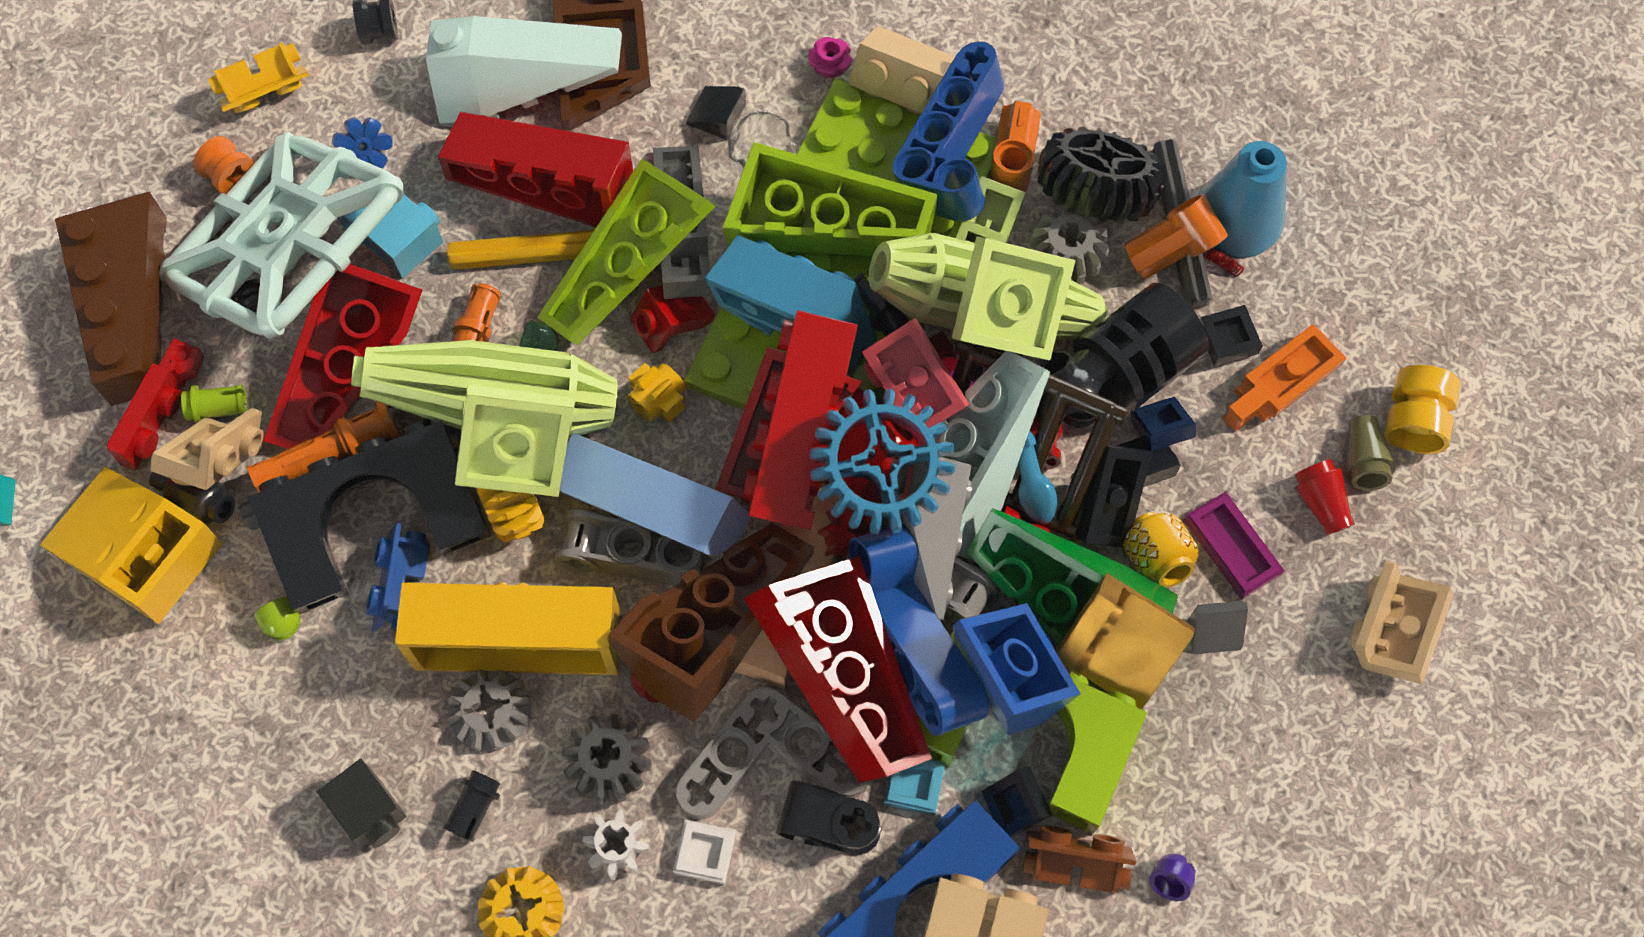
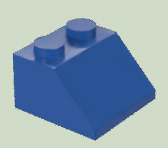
[953,603,1080,735]

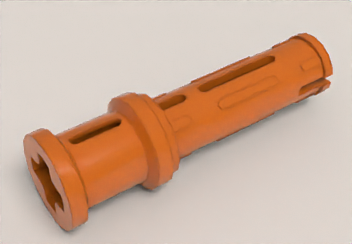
[246,402,400,493]

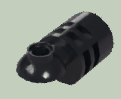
[1034,283,1209,419]

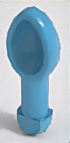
[1018,431,1057,525]

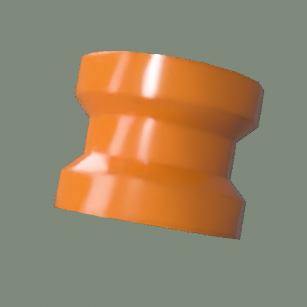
[193,136,254,194]

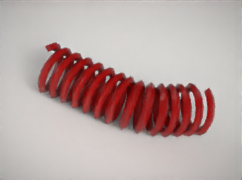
[1203,248,1244,277]

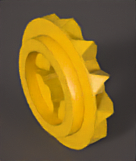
[477,866,564,937]

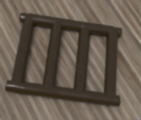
[952,340,1129,542]

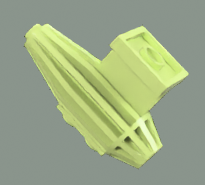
[869,233,1108,360]
[351,340,618,497]

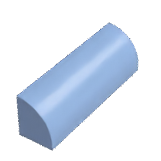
[560,433,751,556]

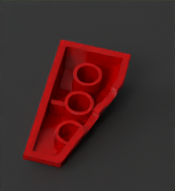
[263,264,423,449]

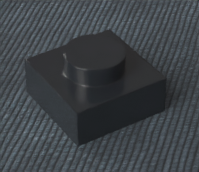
[1200,305,1263,367]
[981,767,1052,837]

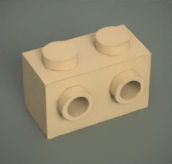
[849,26,955,114]

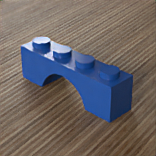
[817,800,1020,937]

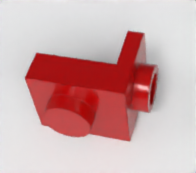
[630,285,715,353]

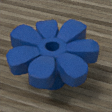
[332,117,393,168]

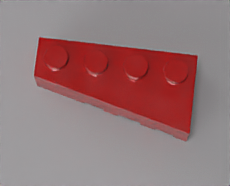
[438,112,633,228]
[744,556,932,783]

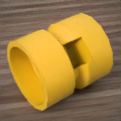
[1384,364,1461,455]

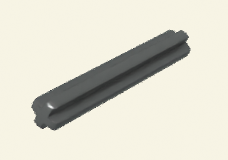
[1152,139,1212,308]

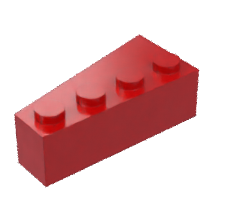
[741,310,858,530]

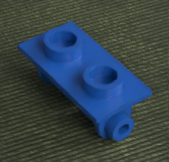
[366,523,430,632]

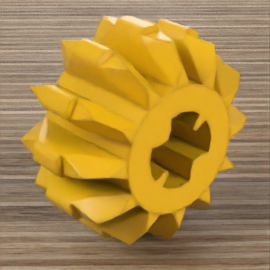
[477,488,544,543]

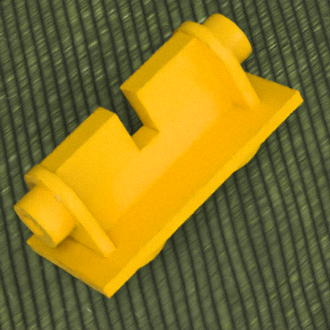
[207,42,309,113]

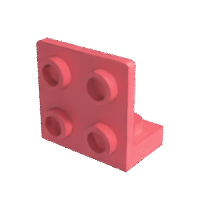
[862,318,969,437]

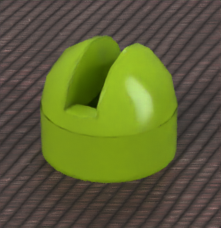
[254,597,300,640]

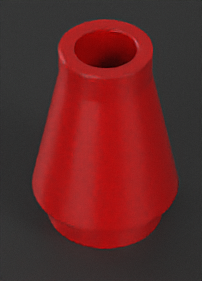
[1294,459,1355,536]

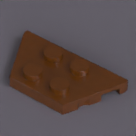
[553,0,651,130]

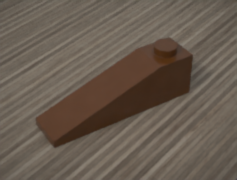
[608,523,814,723]

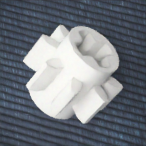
[582,809,651,880]

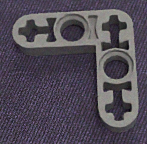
[676,687,869,820]

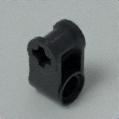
[776,781,881,855]

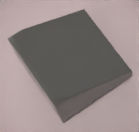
[1187,601,1248,654]

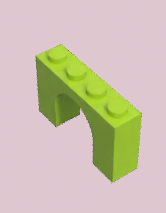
[915,631,1148,835]

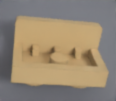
[150,408,264,490]
[1351,561,1453,684]

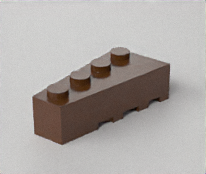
[55,191,167,406]

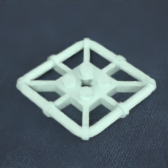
[159,132,403,339]

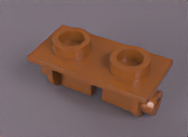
[1022,825,1137,894]

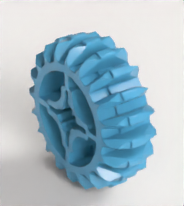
[810,389,955,535]

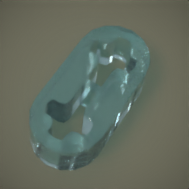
[968,711,1038,786]

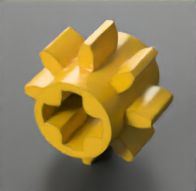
[626,362,687,423]

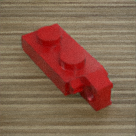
[106,338,204,471]

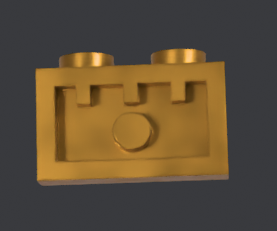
[1055,573,1195,709]

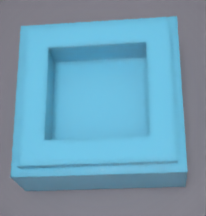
[883,759,945,816]

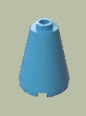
[1197,141,1287,258]

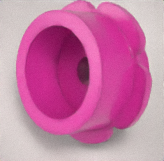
[808,37,852,78]

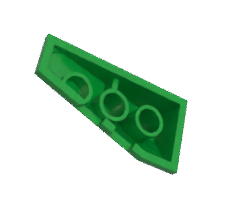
[967,508,1178,645]

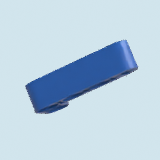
[892,41,1004,221]
[846,524,989,736]

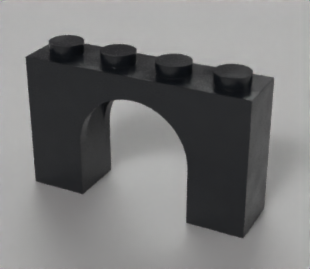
[248,419,490,614]

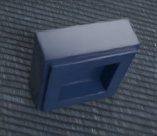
[1130,397,1196,451]

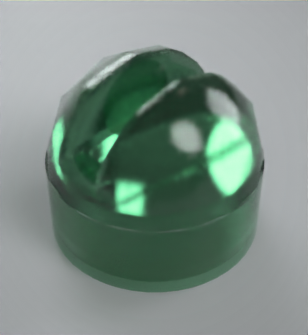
[520,320,559,351]

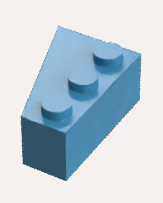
[705,235,877,377]

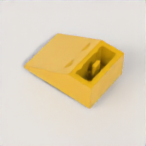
[40,467,223,625]

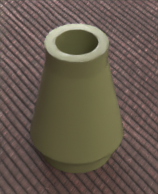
[1345,415,1396,491]

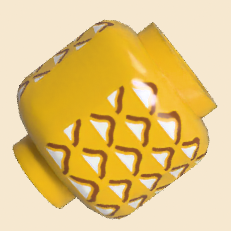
[1123,512,1199,588]

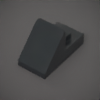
[1070,445,1152,547]

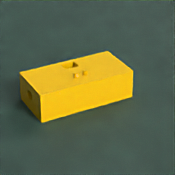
[395,583,622,675]

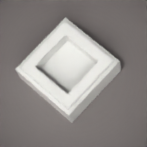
[673,820,737,885]

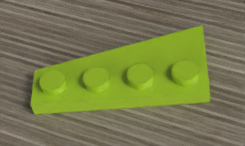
[537,159,716,345]

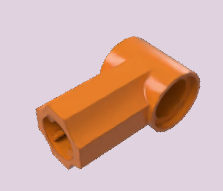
[989,101,1041,192]
[1124,194,1228,280]

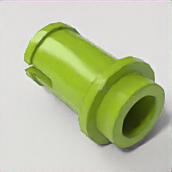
[181,384,247,423]

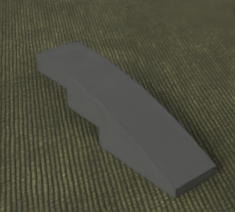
[653,145,712,299]

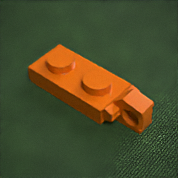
[1222,324,1347,432]

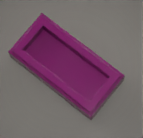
[1183,491,1285,600]

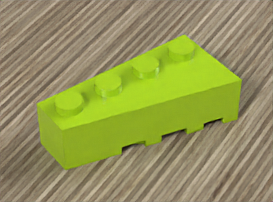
[723,142,937,256]

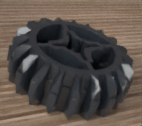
[1037,126,1165,224]

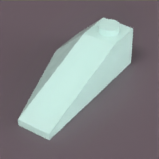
[426,16,622,127]
[935,351,1050,562]

